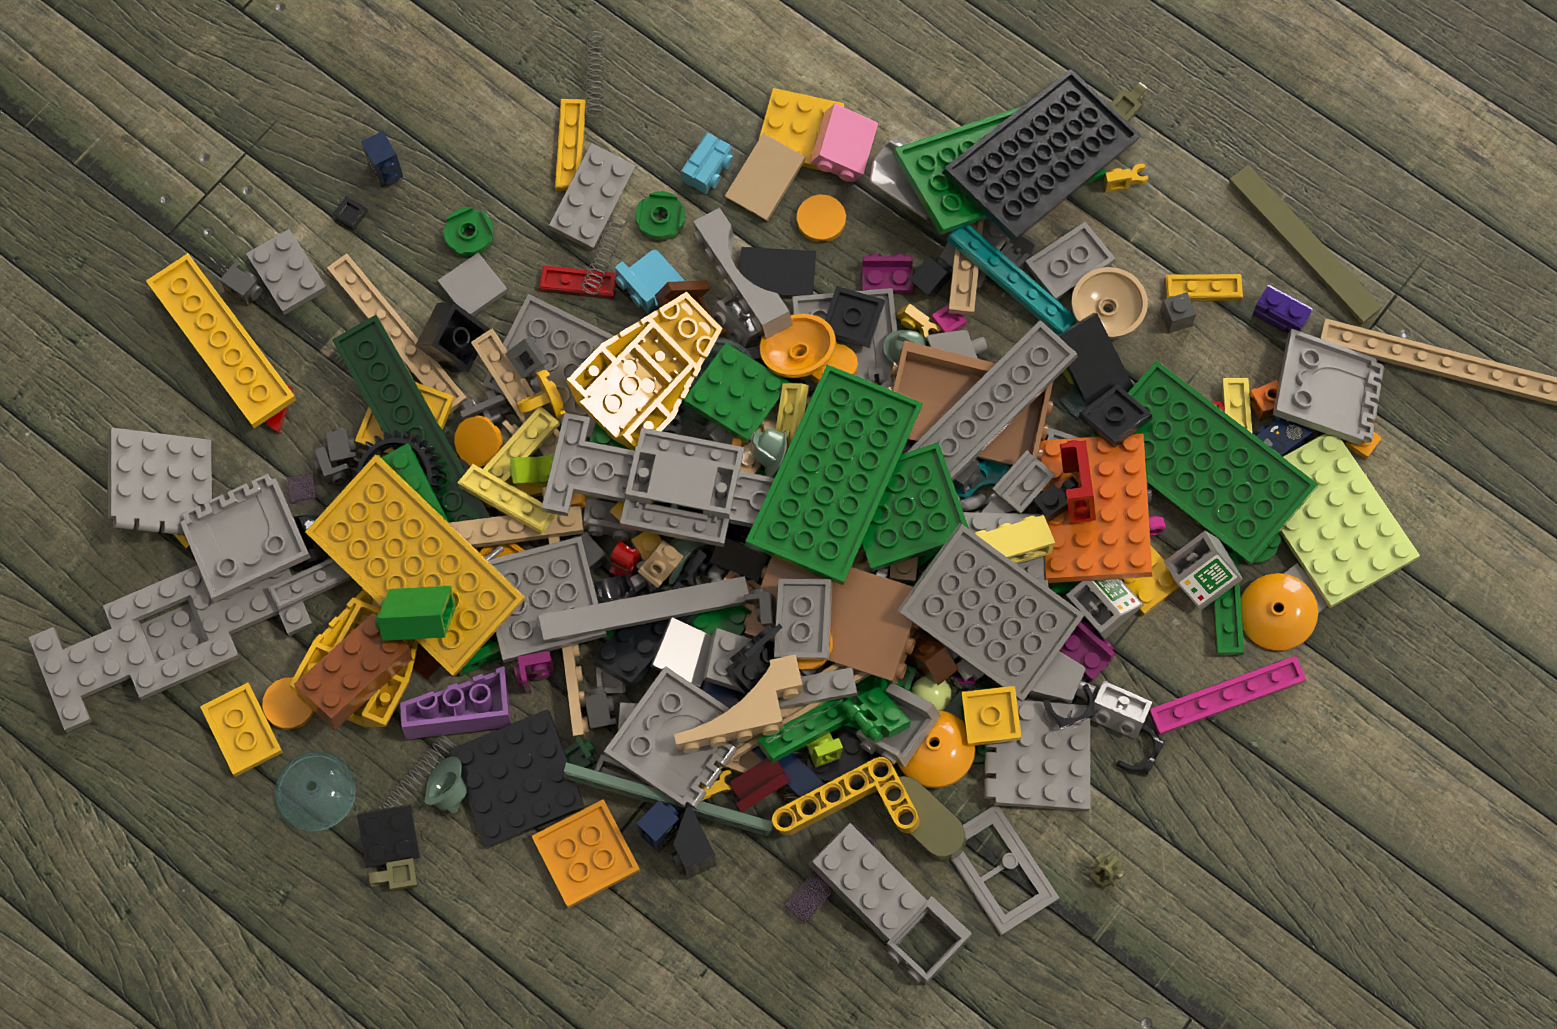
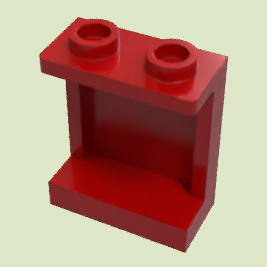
[1060,440,1096,524]

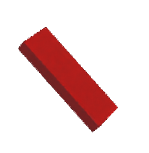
[539,265,616,299]

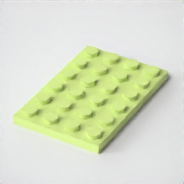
[1279,433,1420,608]

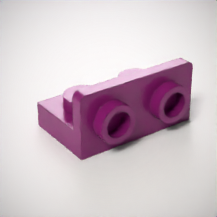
[862,254,913,294]
[1059,621,1115,682]
[514,651,555,693]

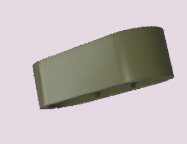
[883,776,966,861]

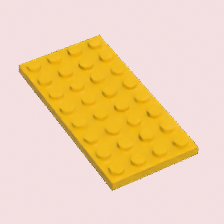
[305,455,526,676]

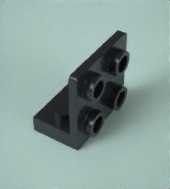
[725,623,783,693]

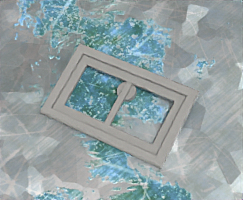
[951,805,1059,936]

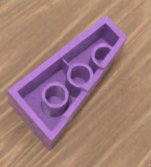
[400,666,511,739]

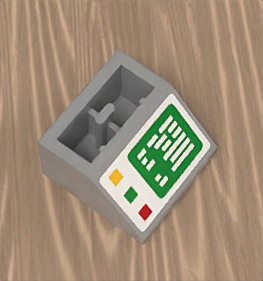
[1164,531,1243,610]
[1066,579,1144,639]

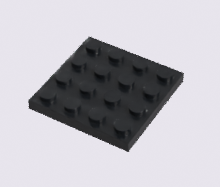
[450,709,586,849]

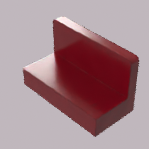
[730,758,791,812]

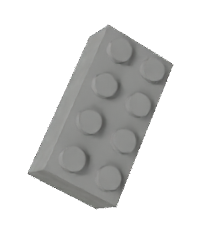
[808,823,927,942]

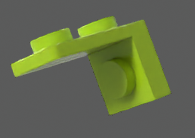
[510,454,554,484]
[806,733,843,767]

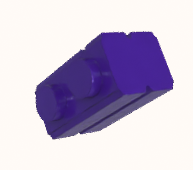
[1252,284,1313,334]

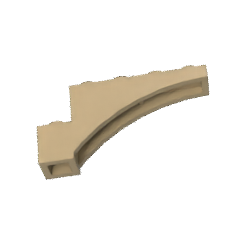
[674,654,804,753]

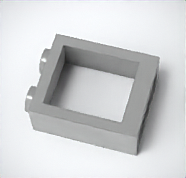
[886,896,972,985]

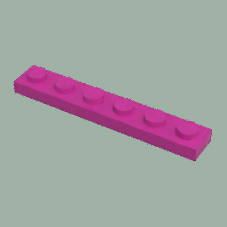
[1149,656,1307,736]

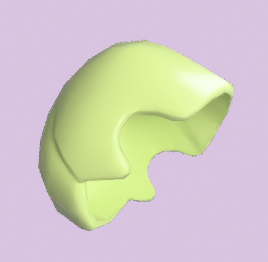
[909,676,951,711]

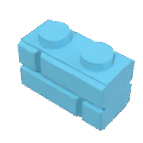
[681,133,734,194]

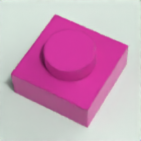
[931,304,967,333]

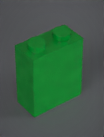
[375,586,456,641]

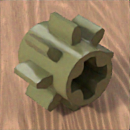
[1089,853,1125,887]

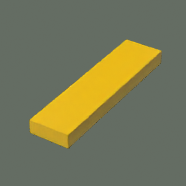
[555,99,586,191]

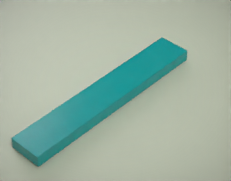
[946,225,1076,335]

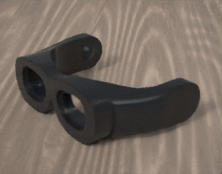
[1043,684,1096,729]
[1116,725,1165,776]

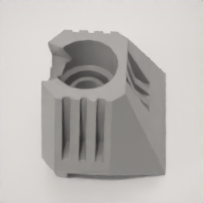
[869,137,930,220]

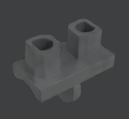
[460,389,510,424]

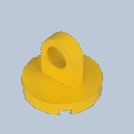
[516,369,566,420]

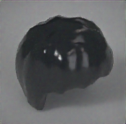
[593,575,637,604]

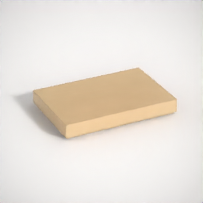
[725,133,806,222]

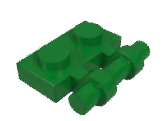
[842,686,911,743]

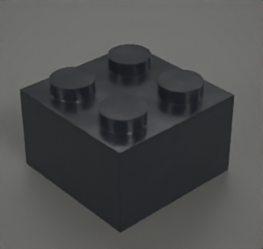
[415,302,490,373]

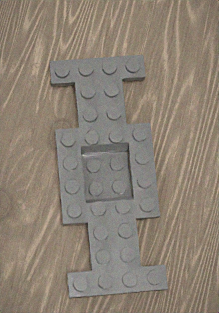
[542,413,774,547]
[29,565,313,732]

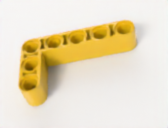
[772,757,920,836]

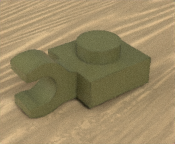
[1109,82,1148,122]
[368,858,417,891]

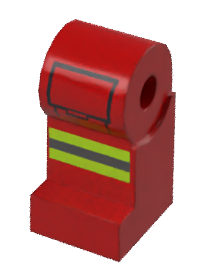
[609,541,642,578]

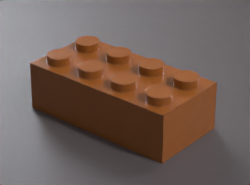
[294,613,412,730]

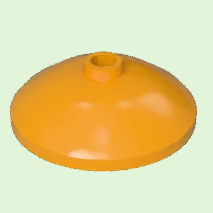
[760,314,836,378]
[1241,573,1318,651]
[898,710,975,788]

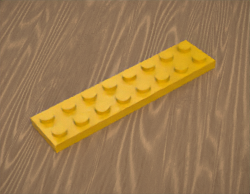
[146,254,296,428]

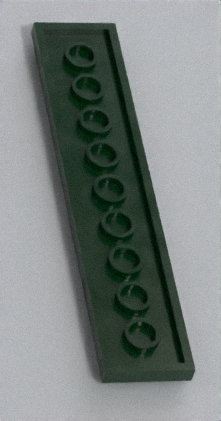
[332,315,491,523]

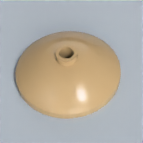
[1071,267,1148,339]

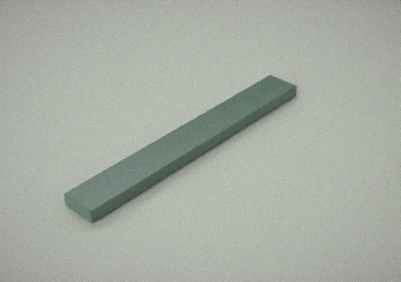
[562,763,773,836]

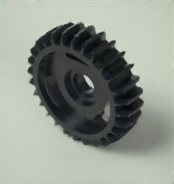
[349,430,446,499]

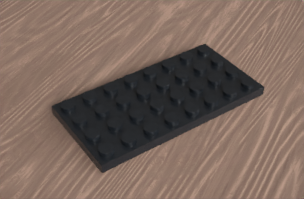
[942,69,1141,242]

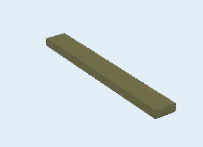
[1229,165,1382,325]

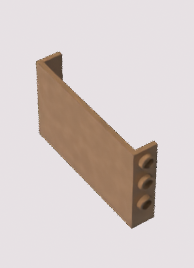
[887,340,1053,466]
[744,556,921,685]

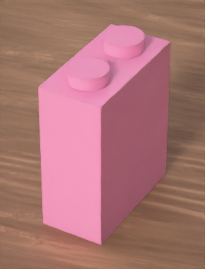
[810,103,878,182]

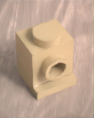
[637,540,684,588]

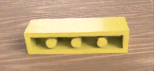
[975,515,1055,564]

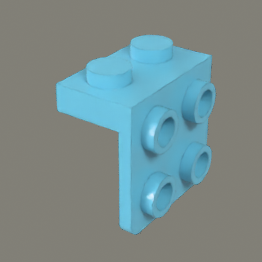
[615,250,684,314]

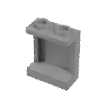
[856,682,941,767]

